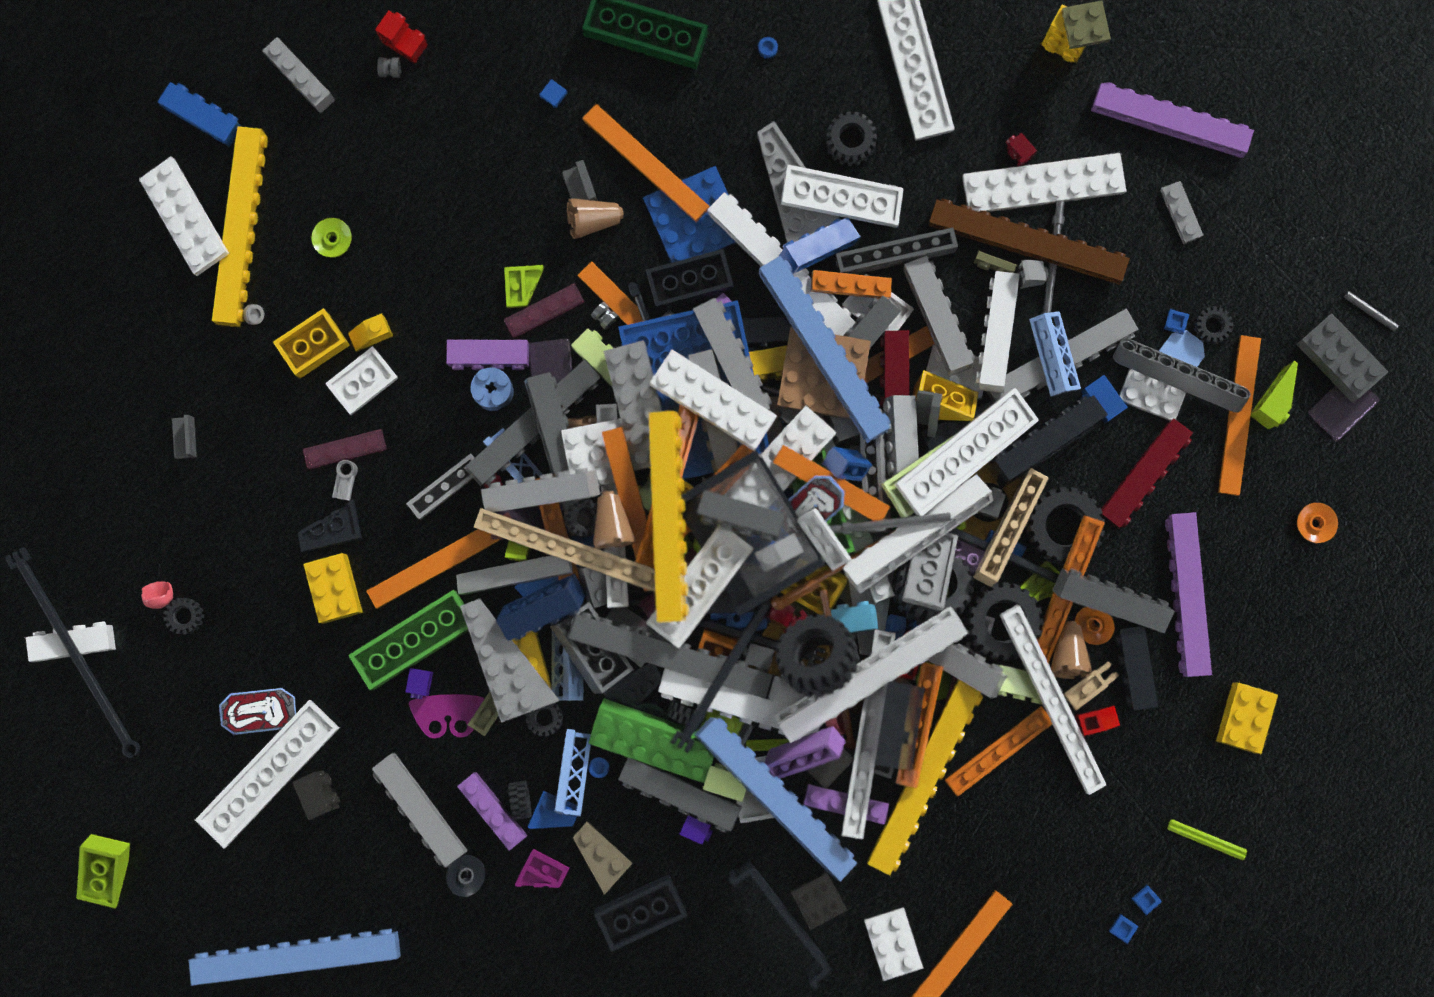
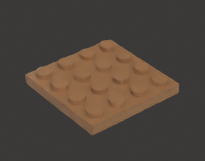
[777,327,871,420]

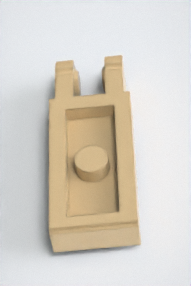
[1063,661,1119,710]

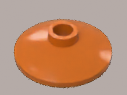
[1297,503,1338,543]
[1075,607,1115,645]

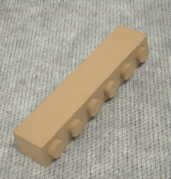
[973,468,1048,587]

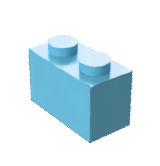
[831,601,878,633]

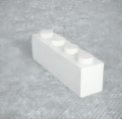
[26,622,116,662]

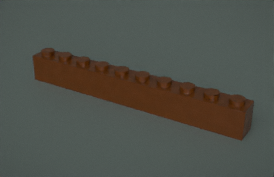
[929,199,1130,285]

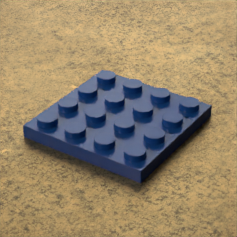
[643,166,736,263]

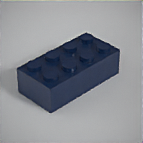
[496,573,586,641]

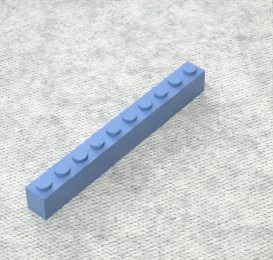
[758,256,891,444]
[694,717,857,881]
[189,929,400,985]

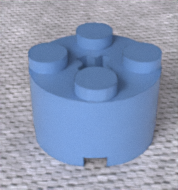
[471,368,514,411]

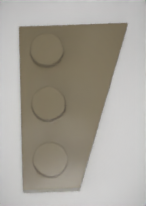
[573,822,632,894]

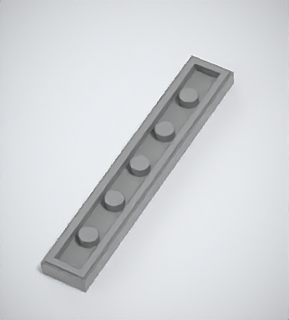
[456,555,573,595]

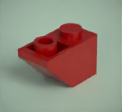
[1075,706,1120,736]

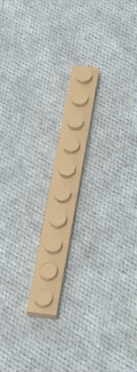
[474,508,656,592]

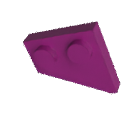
[515,849,569,888]

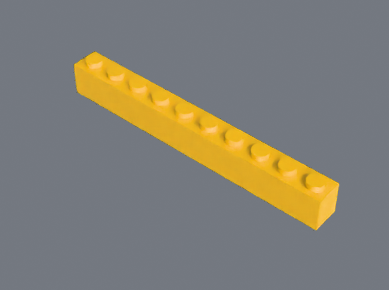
[212,127,267,327]
[649,411,689,622]
[867,679,983,875]

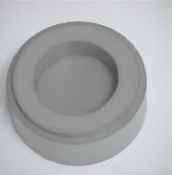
[243,304,264,325]

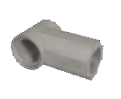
[332,460,358,501]

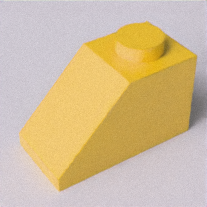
[348,314,393,352]

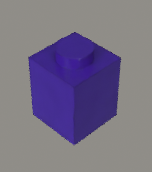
[406,668,433,699]
[680,815,713,844]

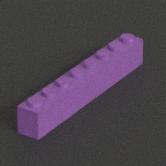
[1091,83,1254,158]
[1165,512,1212,677]

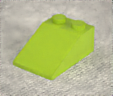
[1251,361,1298,429]
[77,834,130,908]

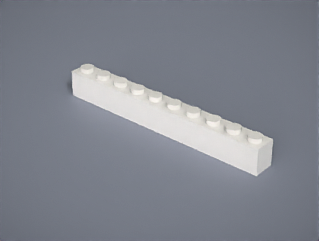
[707,192,857,336]
[775,606,968,743]

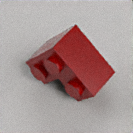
[375,10,427,63]

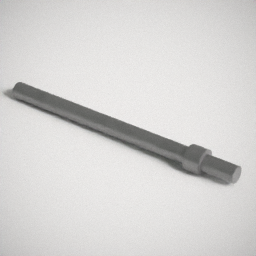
[1043,200,1065,314]
[829,513,951,535]

